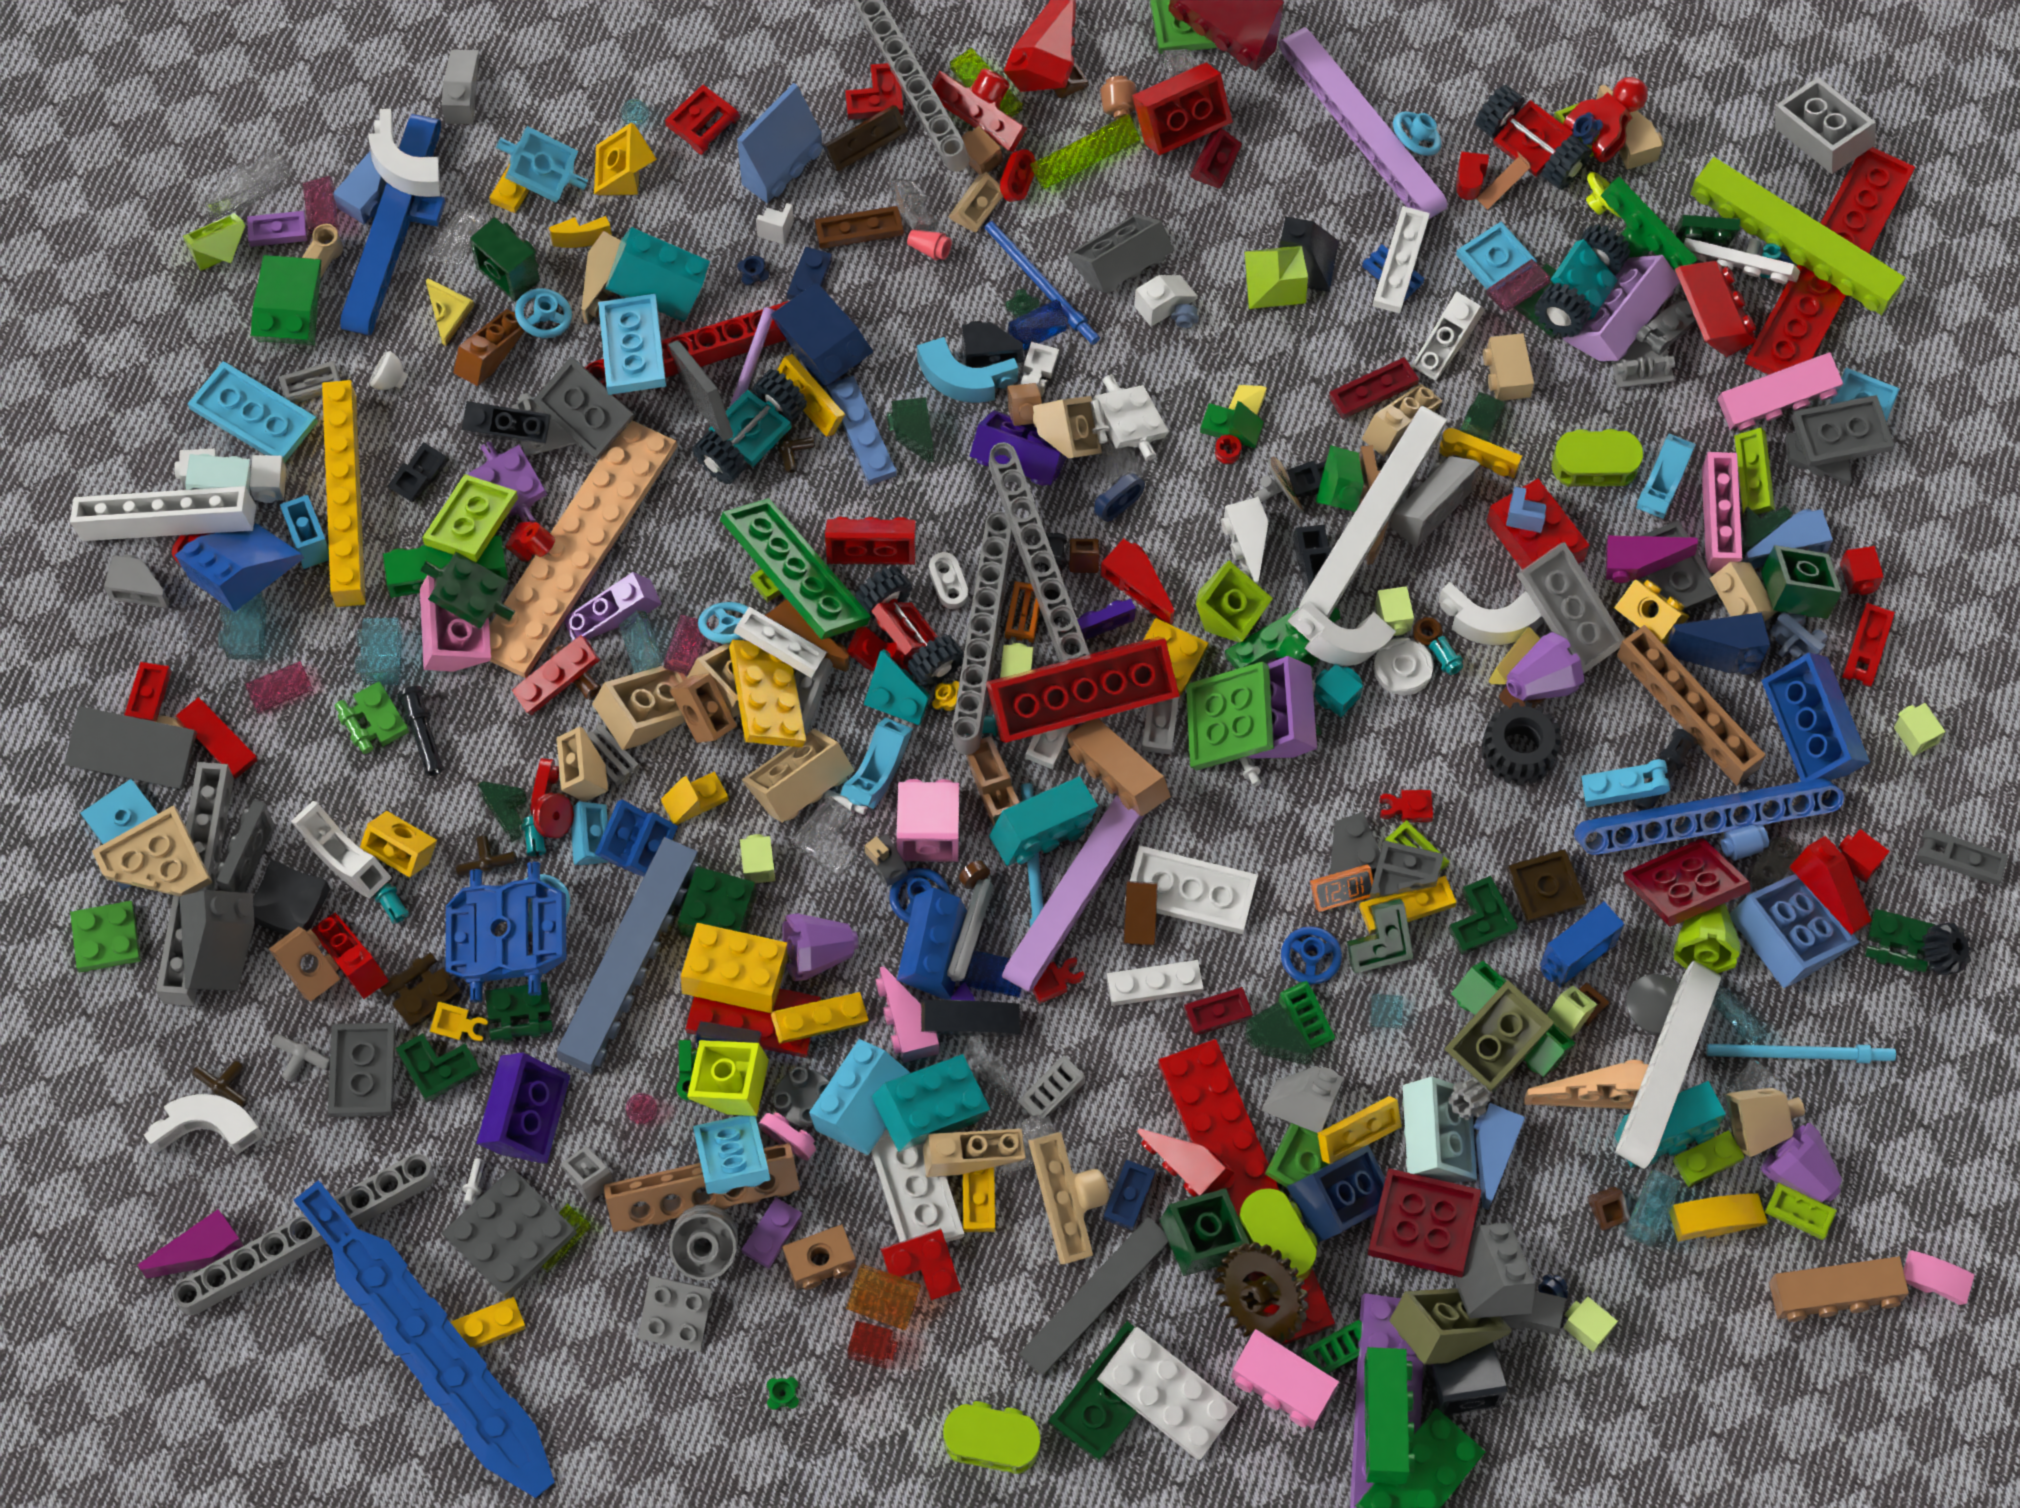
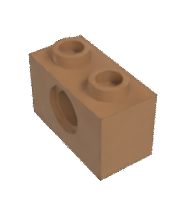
[670,673,737,743]
[269,927,340,1002]
[782,1224,856,1290]

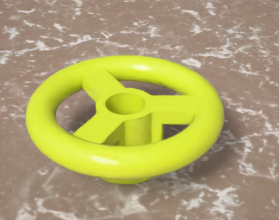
[1586,172,1621,218]

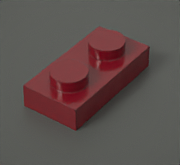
[1184,987,1253,1036]

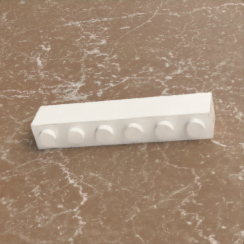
[70,486,256,541]

